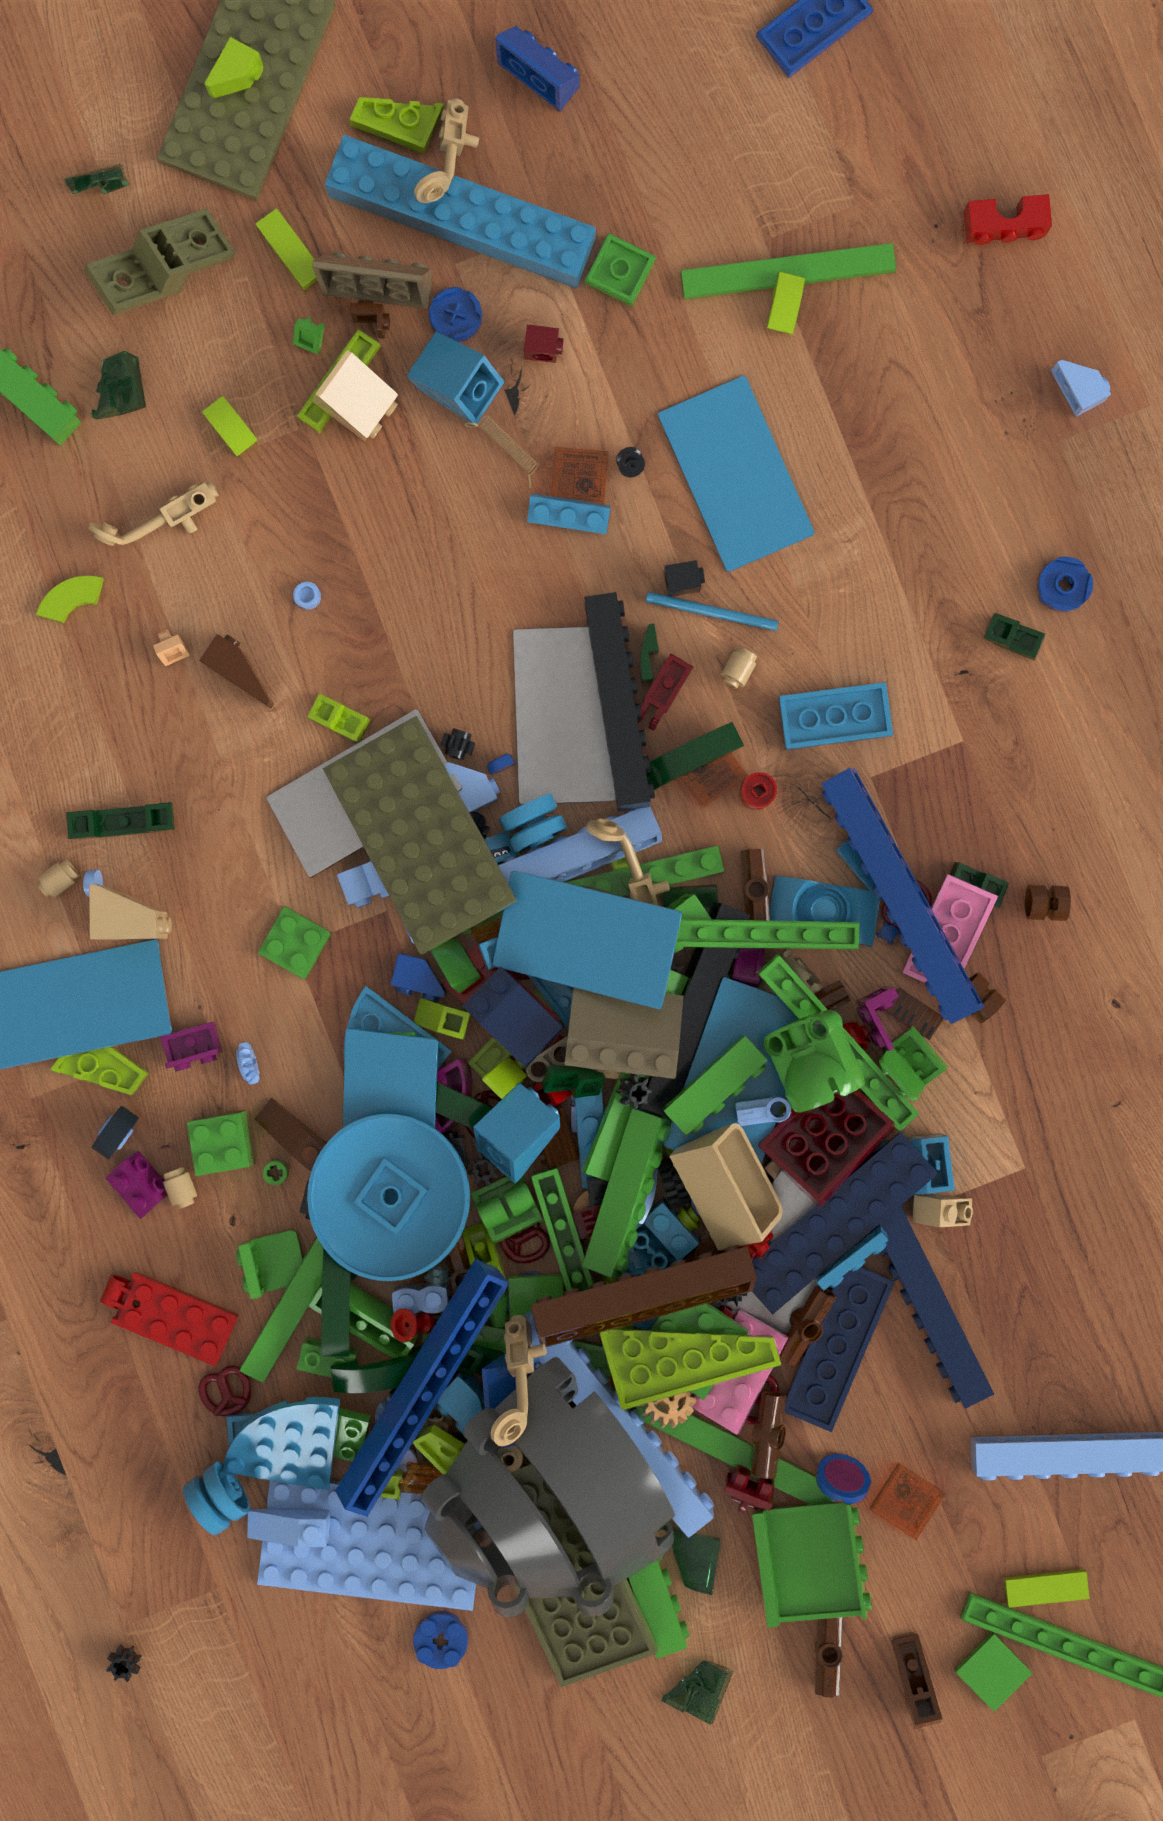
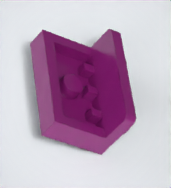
[161,1022,223,1072]
[106,1151,168,1219]

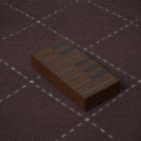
[884,988,943,1040]

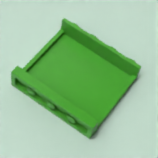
[752,1501,872,1628]

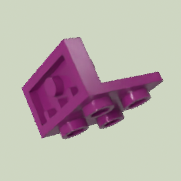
[856,986,899,1051]

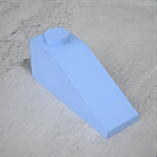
[247,1509,330,1547]

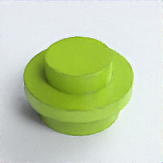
[677,1205,701,1231]

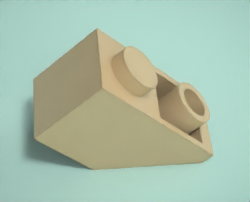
[912,1194,973,1227]

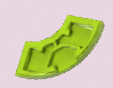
[36,576,104,623]

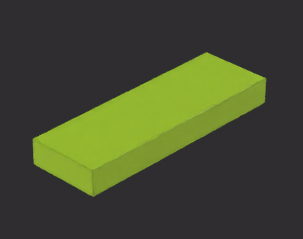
[255,208,318,290]
[1004,1569,1090,1608]

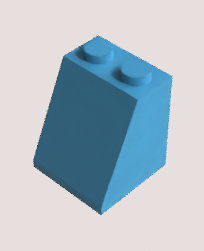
[407,332,504,426]
[474,1083,560,1183]

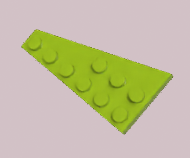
[600,1329,781,1410]

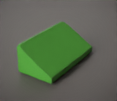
[430,938,481,993]

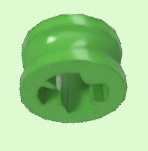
[263,1160,289,1185]

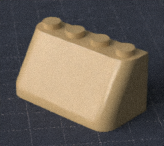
[669,1123,782,1250]

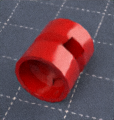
[739,772,777,810]

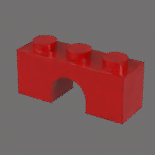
[964,194,1052,245]

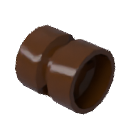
[1025,885,1071,921]
[969,972,1006,1024]

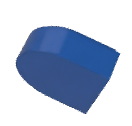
[486,753,516,775]

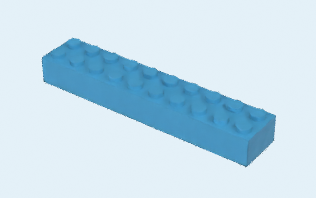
[324,134,596,288]

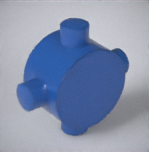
[876,921,900,944]

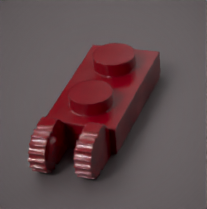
[637,653,693,731]

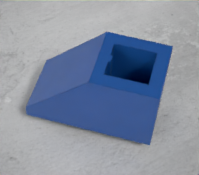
[391,953,447,1002]

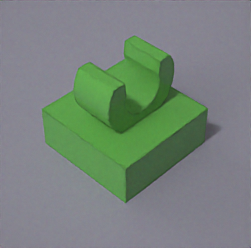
[293,317,324,354]

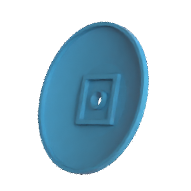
[307,1114,470,1281]

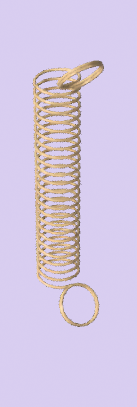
[464,416,538,488]

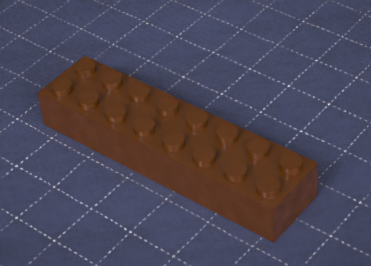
[531,1245,757,1347]

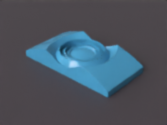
[769,875,880,946]

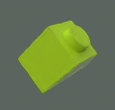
[204,37,263,98]
[482,1057,529,1099]
[462,1223,507,1280]

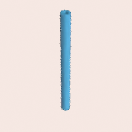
[646,592,778,631]

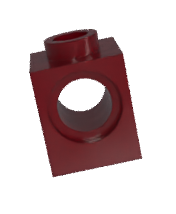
[524,324,564,363]

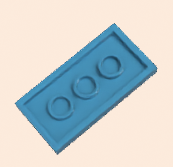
[778,682,893,750]

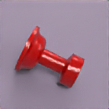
[391,1308,436,1342]

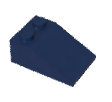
[463,966,564,1067]

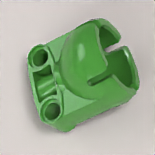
[763,1010,865,1113]

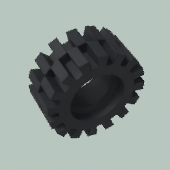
[658,1158,692,1209]

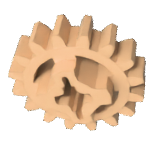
[638,1391,697,1428]

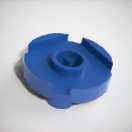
[1037,557,1093,612]
[413,1611,468,1669]

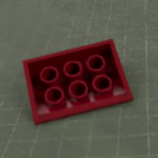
[758,1090,895,1208]

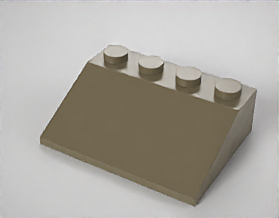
[312,252,433,309]
[564,987,684,1079]

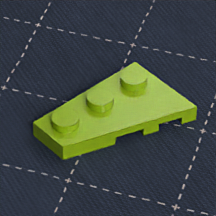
[349,97,444,154]
[50,1046,149,1095]
[412,1425,465,1474]

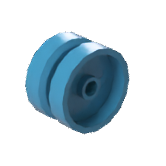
[498,793,568,853]
[183,1461,250,1535]

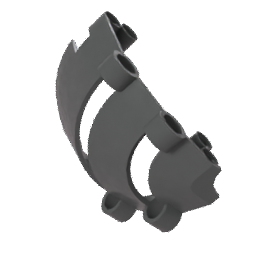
[421,1357,675,1618]

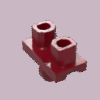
[724,1465,774,1514]

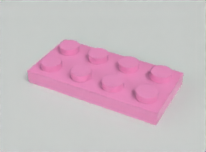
[902,874,998,983]
[691,1310,789,1435]

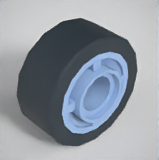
[91,1106,139,1159]

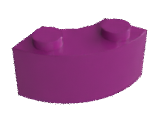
[435,1059,473,1133]

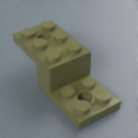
[84,208,235,316]

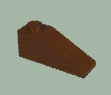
[199,634,274,708]
[255,1098,327,1171]
[892,1634,942,1729]

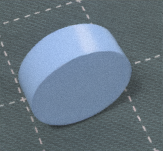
[293,581,321,610]
[83,870,103,897]

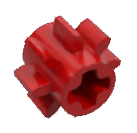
[842,1022,871,1051]

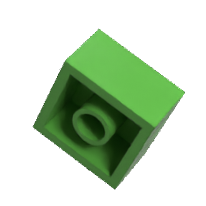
[187,1110,255,1176]

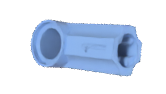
[735,1095,791,1126]

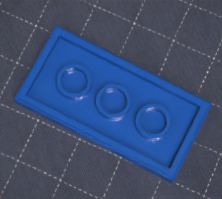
[756,0,873,78]

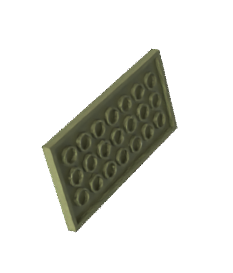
[157,0,336,201]
[323,716,517,955]
[511,1462,659,1687]

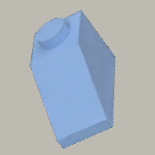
[1051,360,1111,417]
[444,762,500,813]

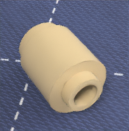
[721,647,757,689]
[37,859,80,898]
[163,1166,198,1209]
[497,1446,523,1473]

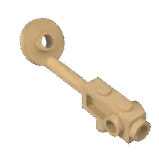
[414,98,479,203]
[88,481,219,546]
[586,818,670,906]
[491,1315,547,1446]

